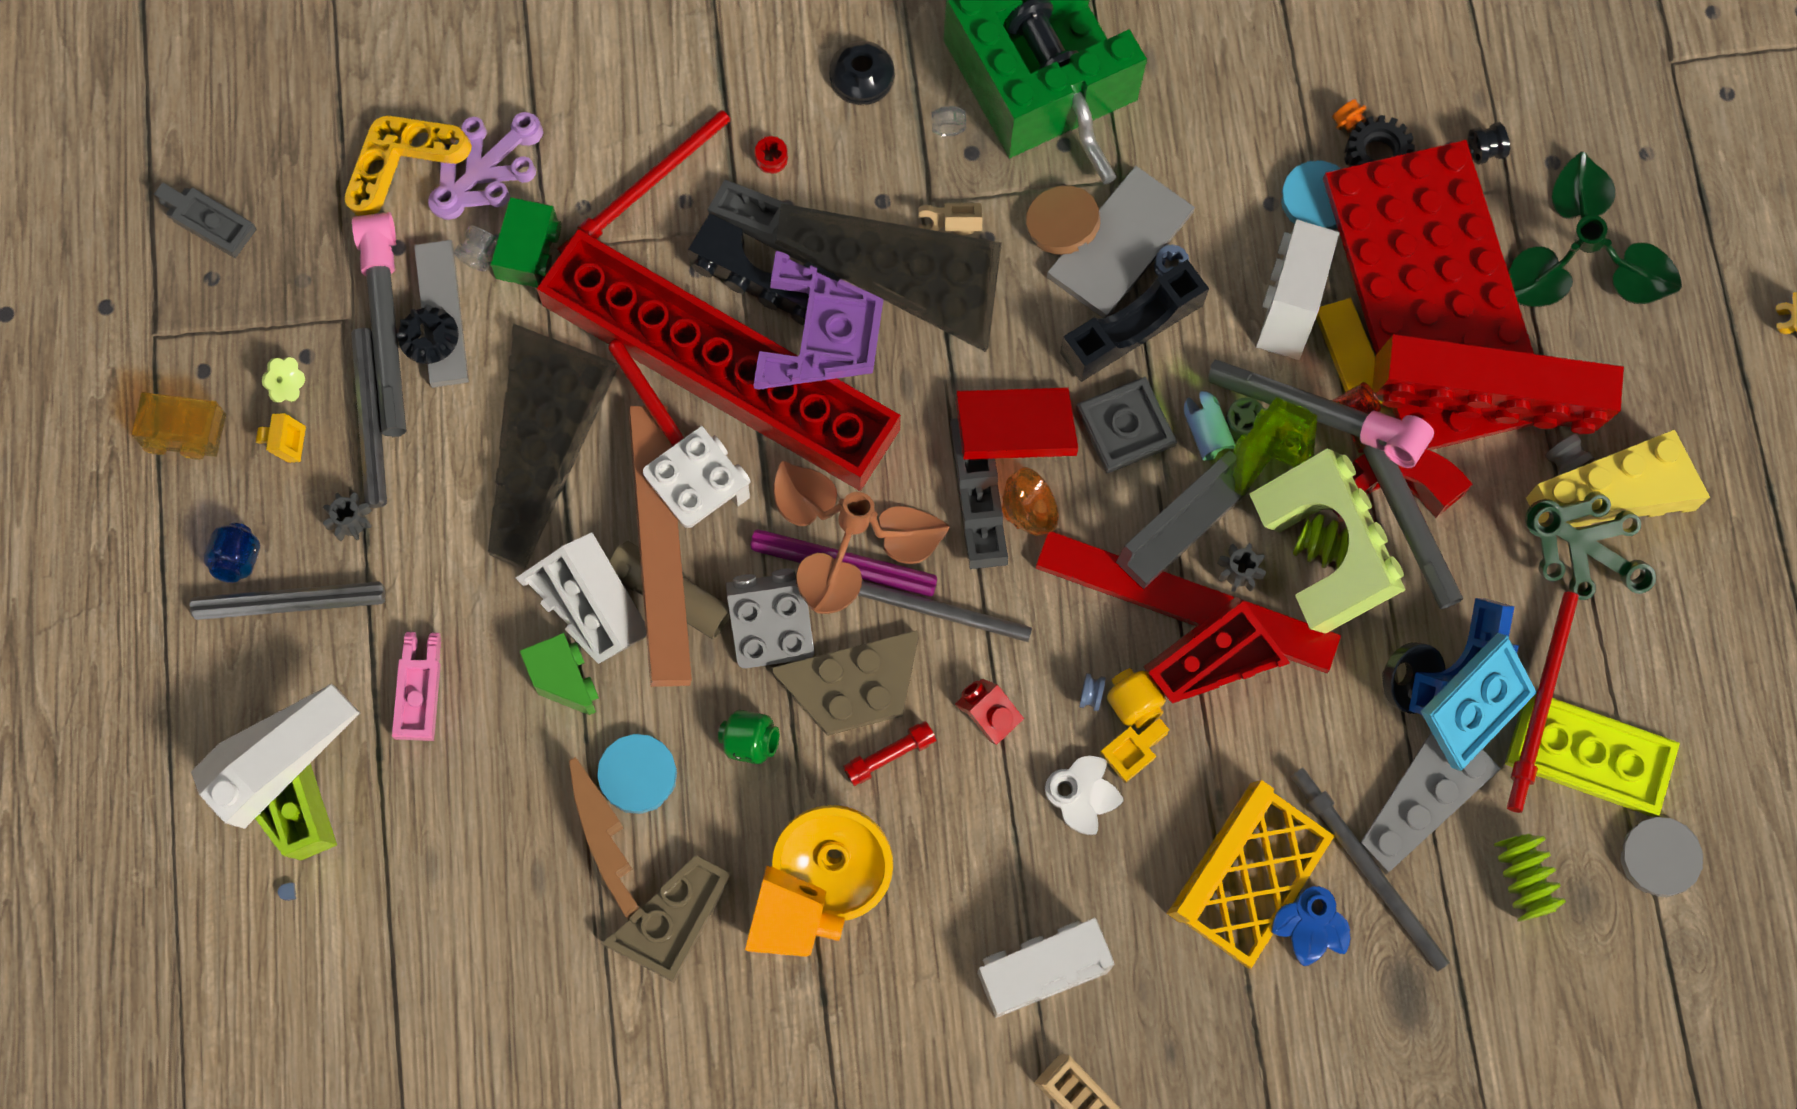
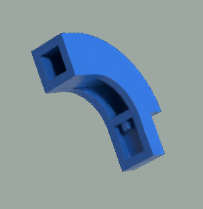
[1409,598,1519,715]

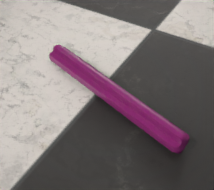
[750,529,937,597]

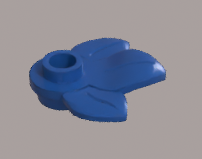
[1272,886,1350,966]

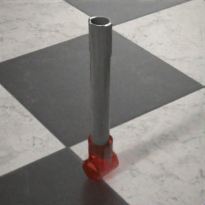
[1332,382,1463,609]

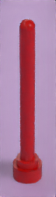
[608,340,685,447]

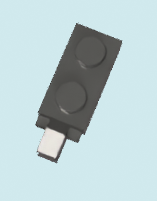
[154,182,257,259]

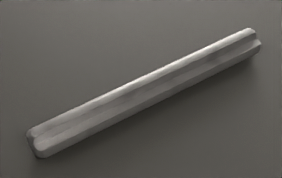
[351,328,387,508]
[190,582,386,620]

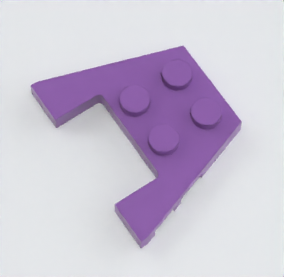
[754,251,884,389]

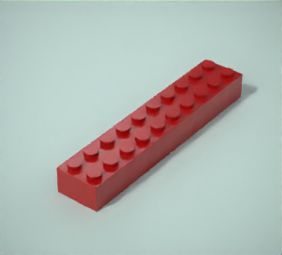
[537,229,901,492]

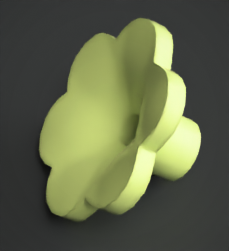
[262,357,305,402]

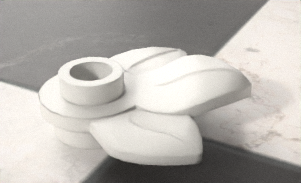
[1045,756,1123,835]

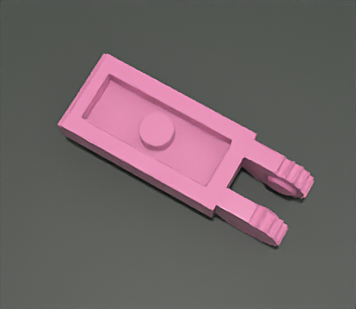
[392,632,441,741]

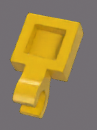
[1100,718,1170,784]

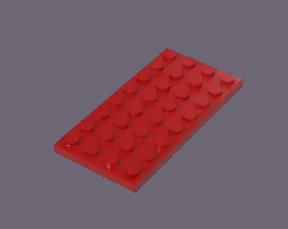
[1323,140,1534,450]

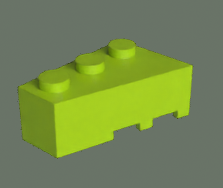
[255,763,337,860]

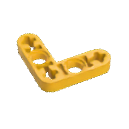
[344,116,472,216]

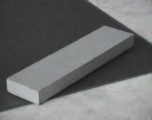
[414,240,469,388]

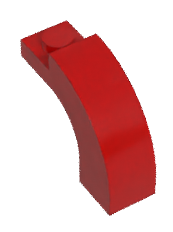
[1333,449,1473,518]

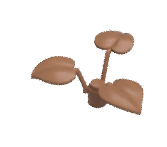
[774,460,949,614]

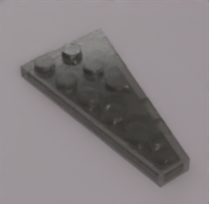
[488,323,618,569]

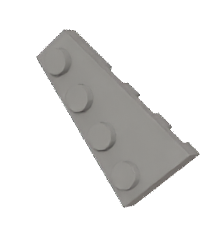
[1360,732,1501,874]

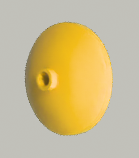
[772,805,893,921]

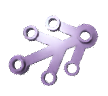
[428,112,543,220]

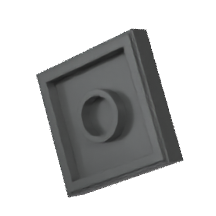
[1076,376,1177,474]

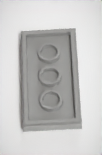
[1047,166,1195,318]

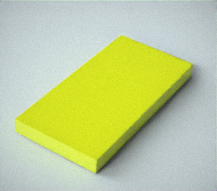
[1504,693,1680,817]

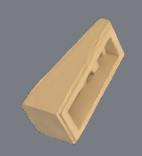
[1034,1054,1120,1109]

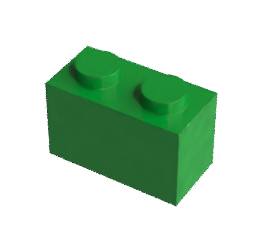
[491,197,561,288]

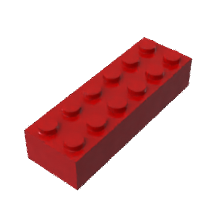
[1371,334,1624,434]

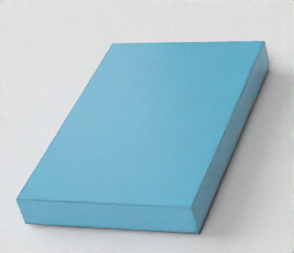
[1420,633,1537,771]

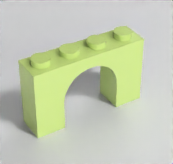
[1249,448,1406,634]

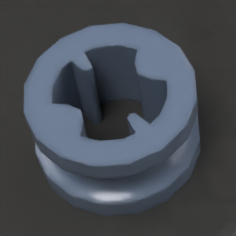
[1154,245,1189,277]
[1079,673,1106,711]

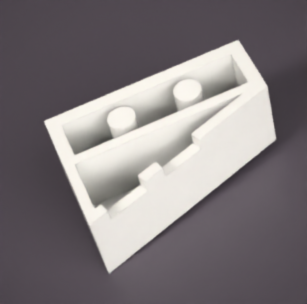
[1256,219,1339,360]
[516,532,646,664]
[977,918,1115,1018]

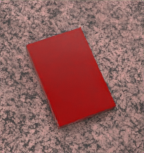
[955,387,1078,460]

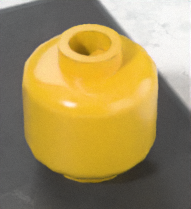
[1107,668,1166,729]

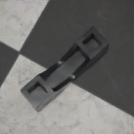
[688,213,842,326]
[1060,259,1209,382]

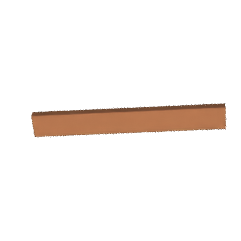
[628,406,692,687]

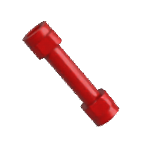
[843,721,937,786]

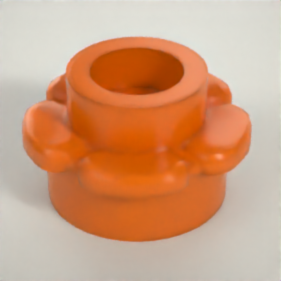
[1332,99,1367,132]

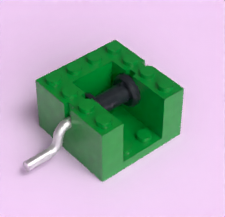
[944,0,1147,184]

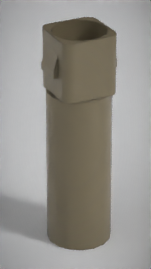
[609,541,730,640]

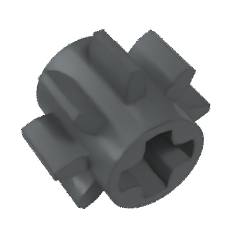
[323,492,372,541]
[1217,543,1266,592]

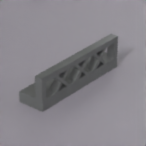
[1116,450,1250,589]

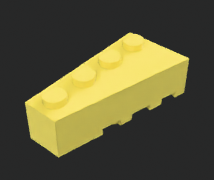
[1526,429,1710,527]

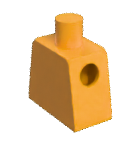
[745,865,845,957]

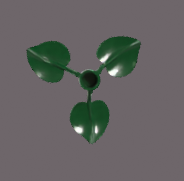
[1509,152,1682,307]

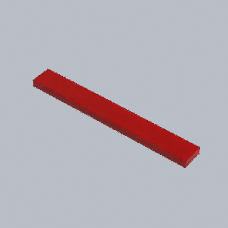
[1035,530,1341,674]

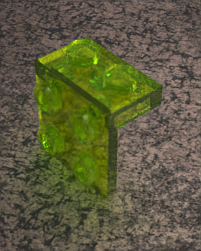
[1233,397,1317,496]

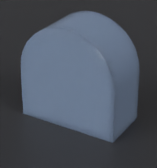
[278,883,296,901]

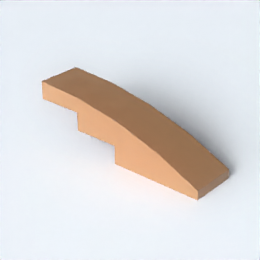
[569,757,639,920]

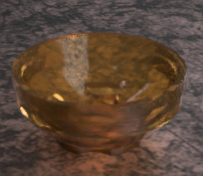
[1002,467,1059,536]

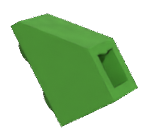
[520,633,599,715]

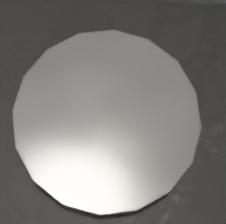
[1620,817,1703,898]

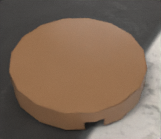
[1026,185,1100,254]

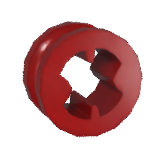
[755,136,788,174]

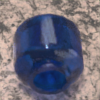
[204,523,260,583]

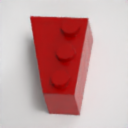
[1143,596,1291,704]

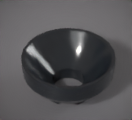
[829,41,895,105]
[1382,642,1446,714]

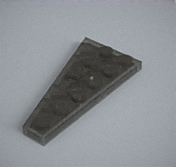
[775,204,1002,352]

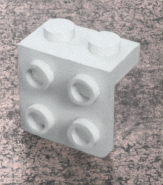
[643,426,751,528]

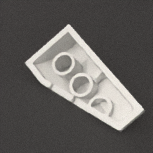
[191,684,360,829]

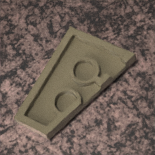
[602,855,732,983]

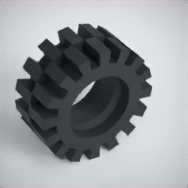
[1344,115,1415,167]

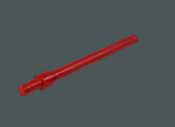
[557,110,731,254]
[1507,591,1579,813]

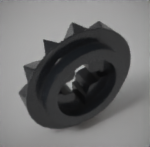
[397,304,459,364]

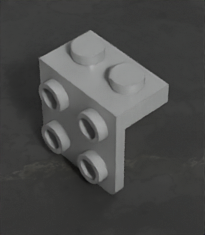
[726,569,814,668]

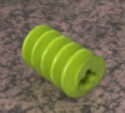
[1293,514,1349,570]
[1493,833,1566,922]

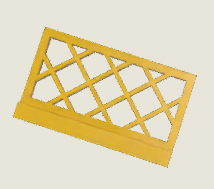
[1166,780,1335,969]

